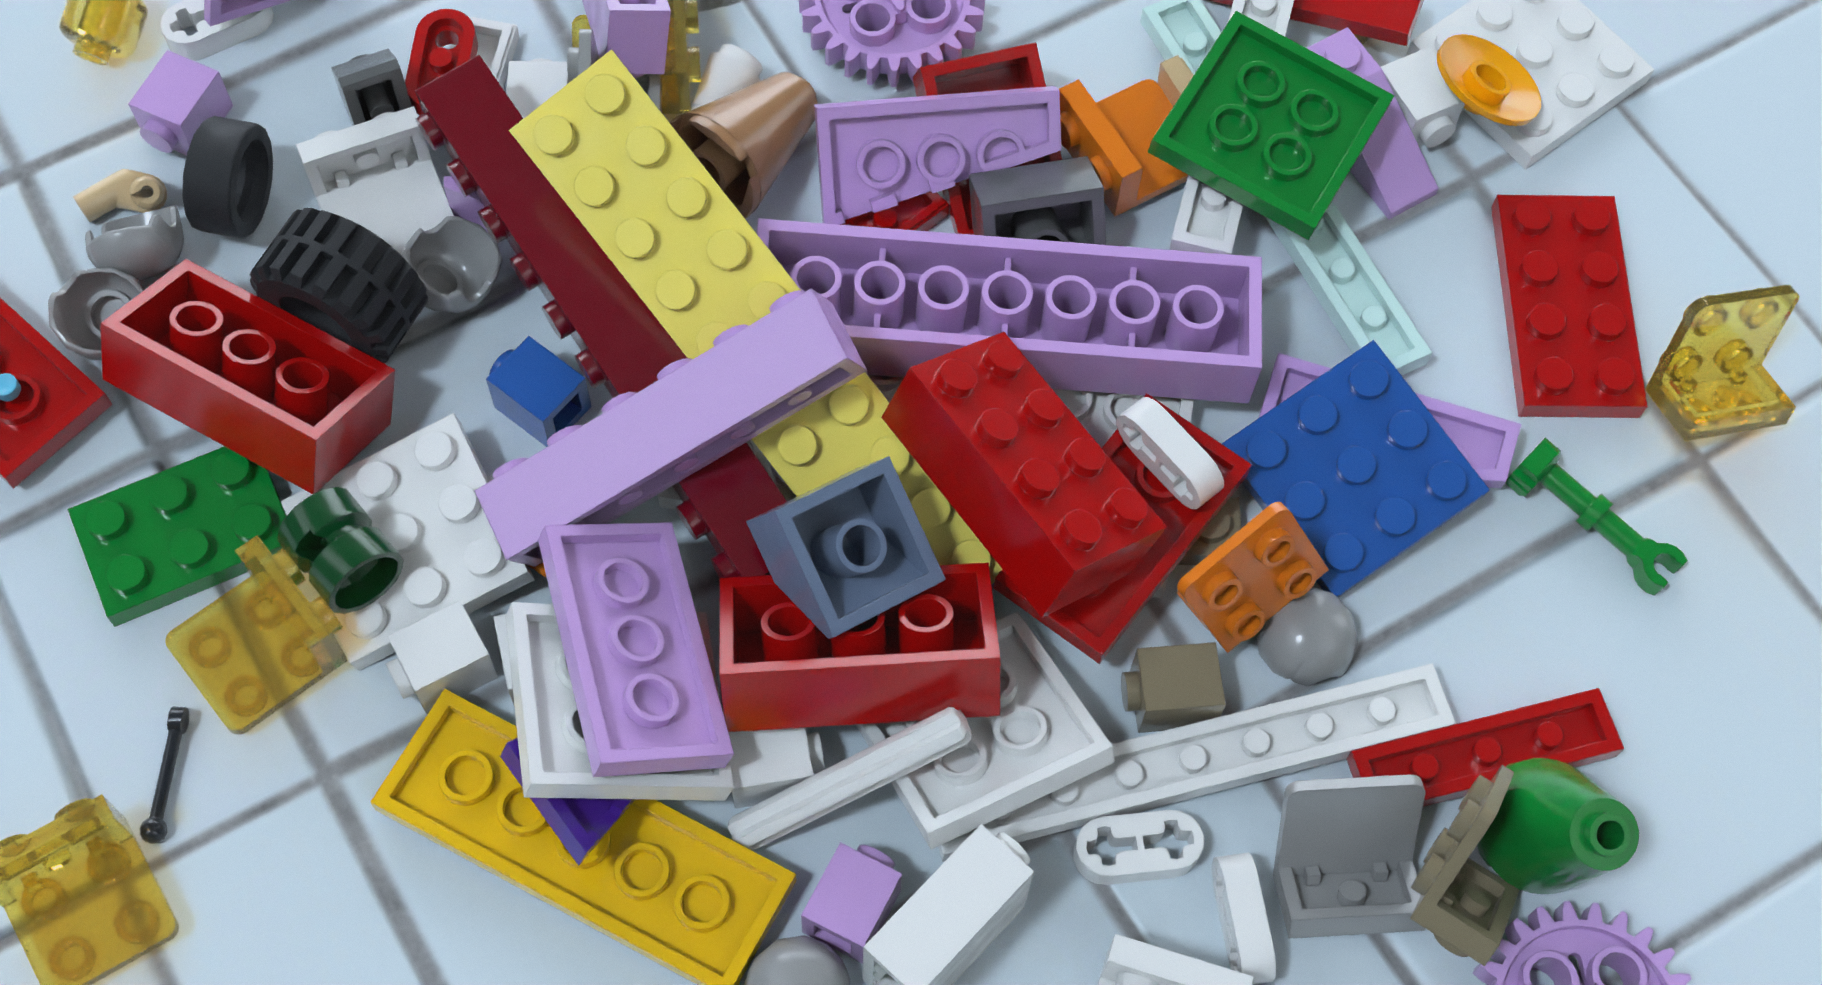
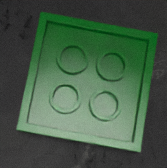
[1148,11,1395,241]

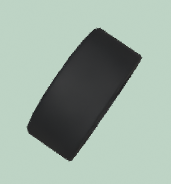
[182,116,273,239]

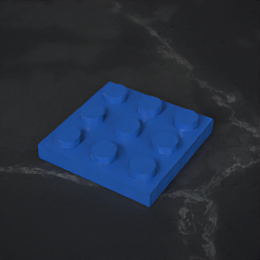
[1222,340,1490,598]

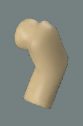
[73,169,167,222]

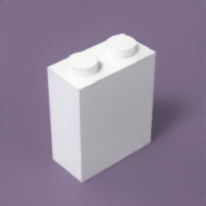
[862,824,1034,985]

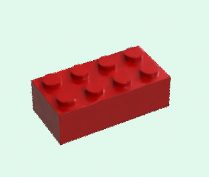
[100,259,395,494]
[881,332,1167,618]
[719,562,1001,732]

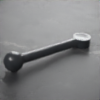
[139,706,189,844]

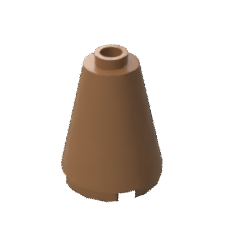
[669,72,818,219]

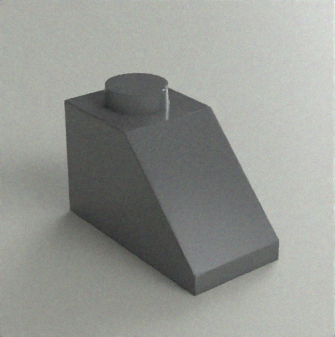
[331,49,412,126]

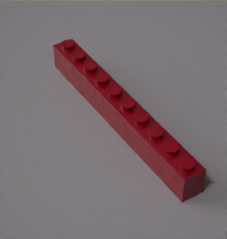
[415,55,787,578]

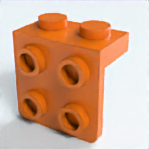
[1059,79,1188,217]
[1176,502,1329,653]

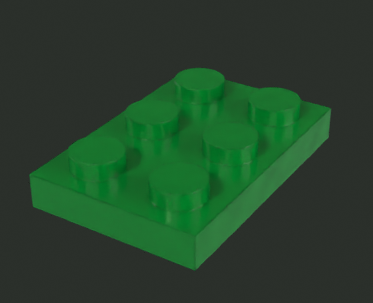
[67,446,289,627]

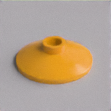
[1437,34,1541,126]

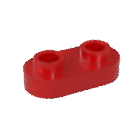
[405,9,478,115]

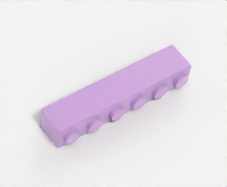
[475,288,867,567]

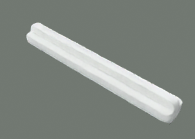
[728,707,972,851]

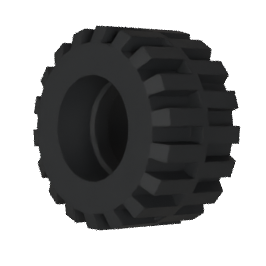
[249,208,428,364]

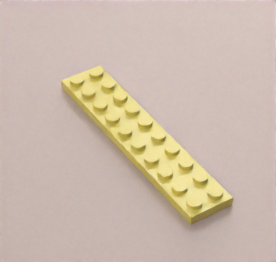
[509,49,1002,585]

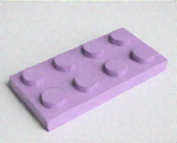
[538,522,734,777]

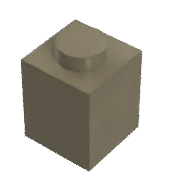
[1121,642,1226,733]

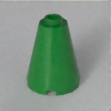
[1477,758,1639,894]

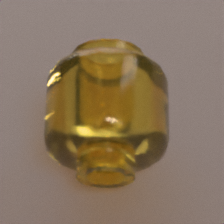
[59,0,148,65]

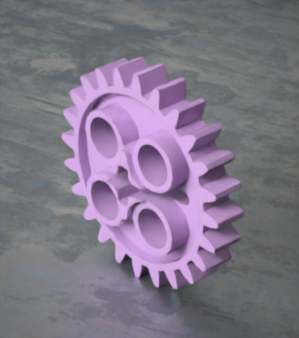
[799,0,985,87]
[1473,901,1691,985]

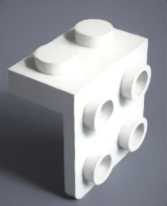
[296,106,454,255]

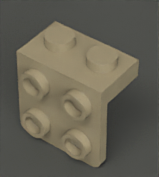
[1410,765,1519,966]

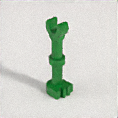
[1505,437,1688,596]

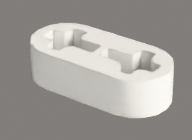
[160,0,274,61]
[1116,397,1224,509]
[1073,810,1204,885]
[1212,852,1276,984]

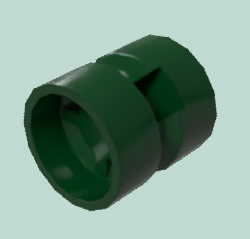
[278,487,404,614]

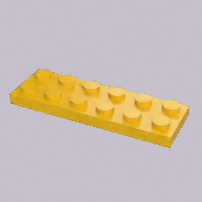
[370,688,797,985]

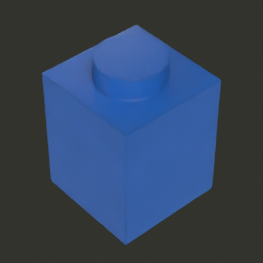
[486,336,592,447]

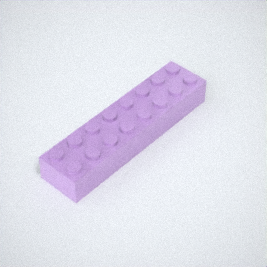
[756,218,1262,404]

